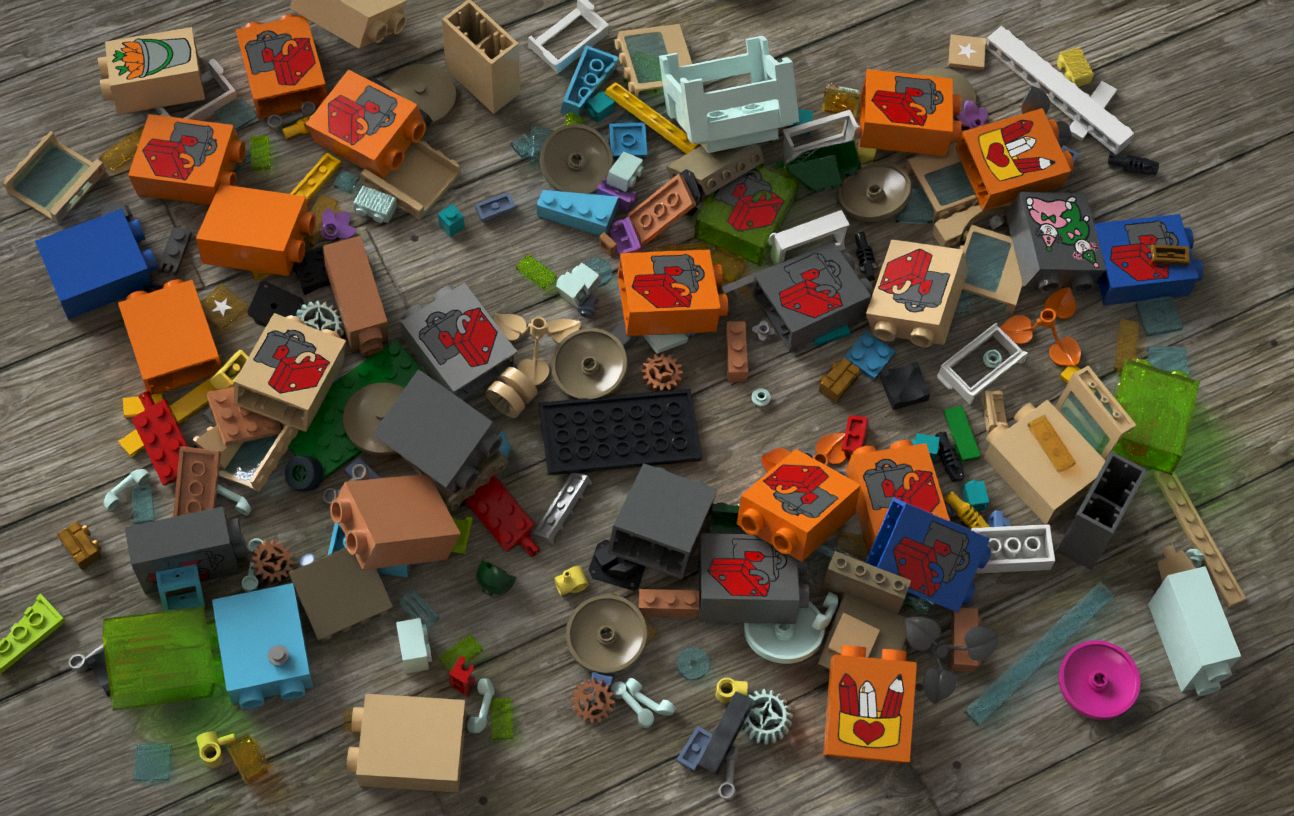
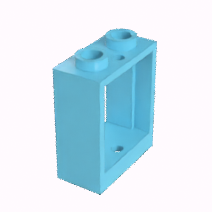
[155,564,205,616]

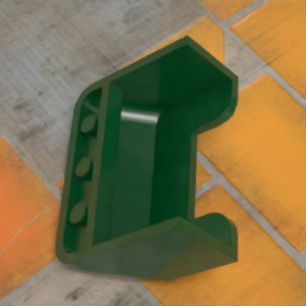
[785,140,862,193]

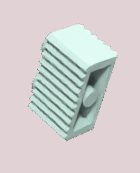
[606,151,644,192]
[353,186,397,223]

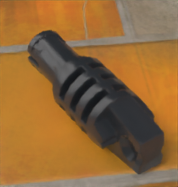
[1107,153,1159,175]
[855,232,877,281]
[935,431,965,482]

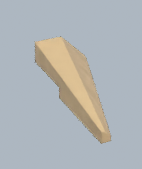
[193,425,243,469]

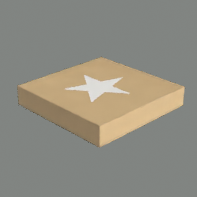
[948,34,986,71]

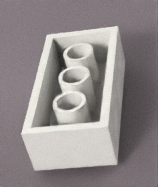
[971,524,1055,574]

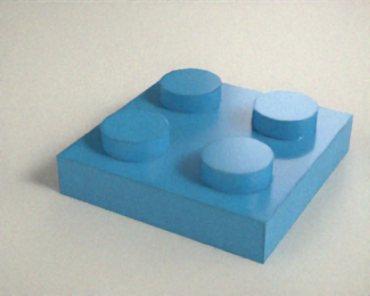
[609,123,647,159]
[844,331,896,381]

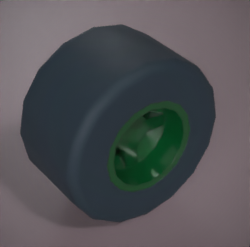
[285,456,324,491]

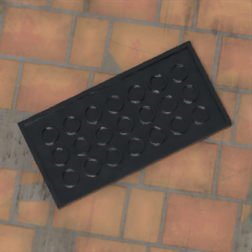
[539,389,702,476]

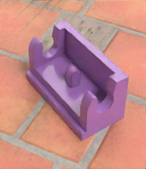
[597,178,637,213]
[609,217,641,257]

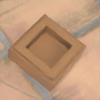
[599,232,617,257]

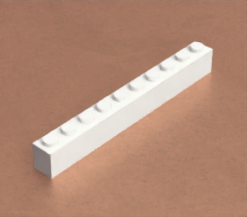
[985,26,1134,155]

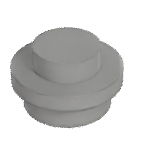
[268,645,289,666]

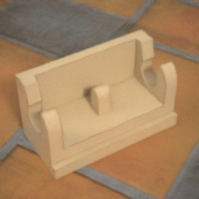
[981,391,1008,433]

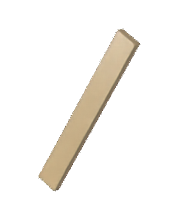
[1153,466,1247,608]

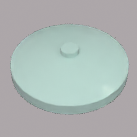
[744,601,825,664]

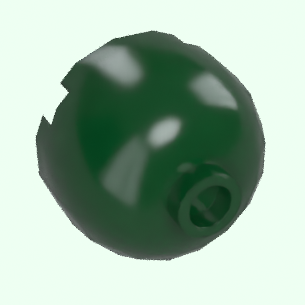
[476,560,517,597]

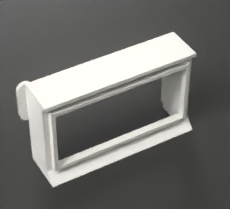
[528,0,609,74]
[155,59,237,121]
[780,110,862,171]
[769,210,850,265]
[937,323,1028,405]

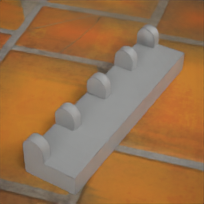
[717,262,783,298]
[533,473,592,546]

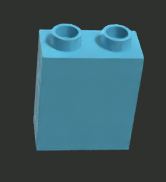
[212,583,314,709]

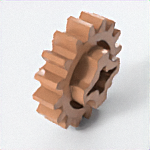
[641,353,683,392]
[250,539,294,584]
[570,678,615,723]

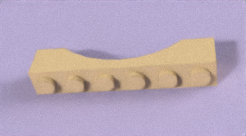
[932,202,1012,248]

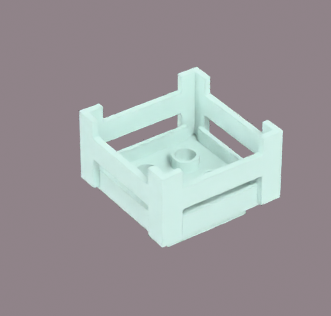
[659,36,799,153]

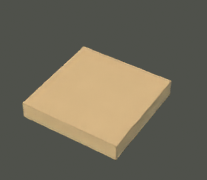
[827,612,880,658]

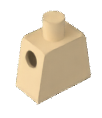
[1158,545,1197,583]

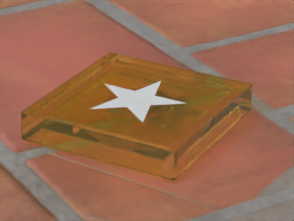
[200,283,249,333]

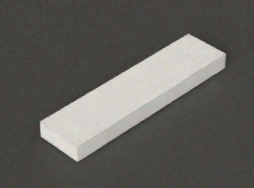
[1070,81,1117,141]

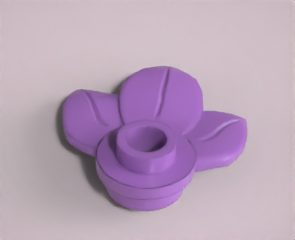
[955,100,988,130]
[321,208,356,240]

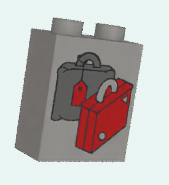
[401,282,517,400]

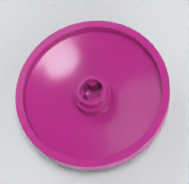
[1058,640,1140,720]

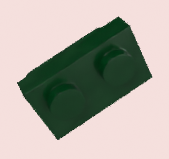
[710,502,747,534]

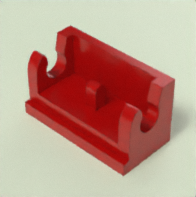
[842,415,869,458]
[449,656,475,697]

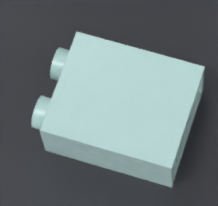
[1148,566,1241,696]

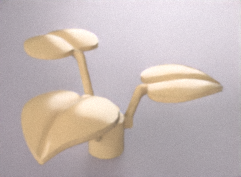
[494,313,581,386]

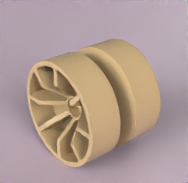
[485,367,538,418]

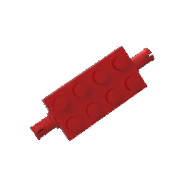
[132,391,189,486]
[464,475,541,557]

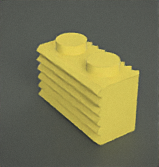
[1057,47,1094,87]
[210,350,248,390]

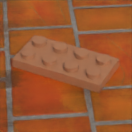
[625,174,696,247]
[173,446,221,517]

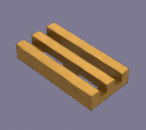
[1150,245,1190,266]

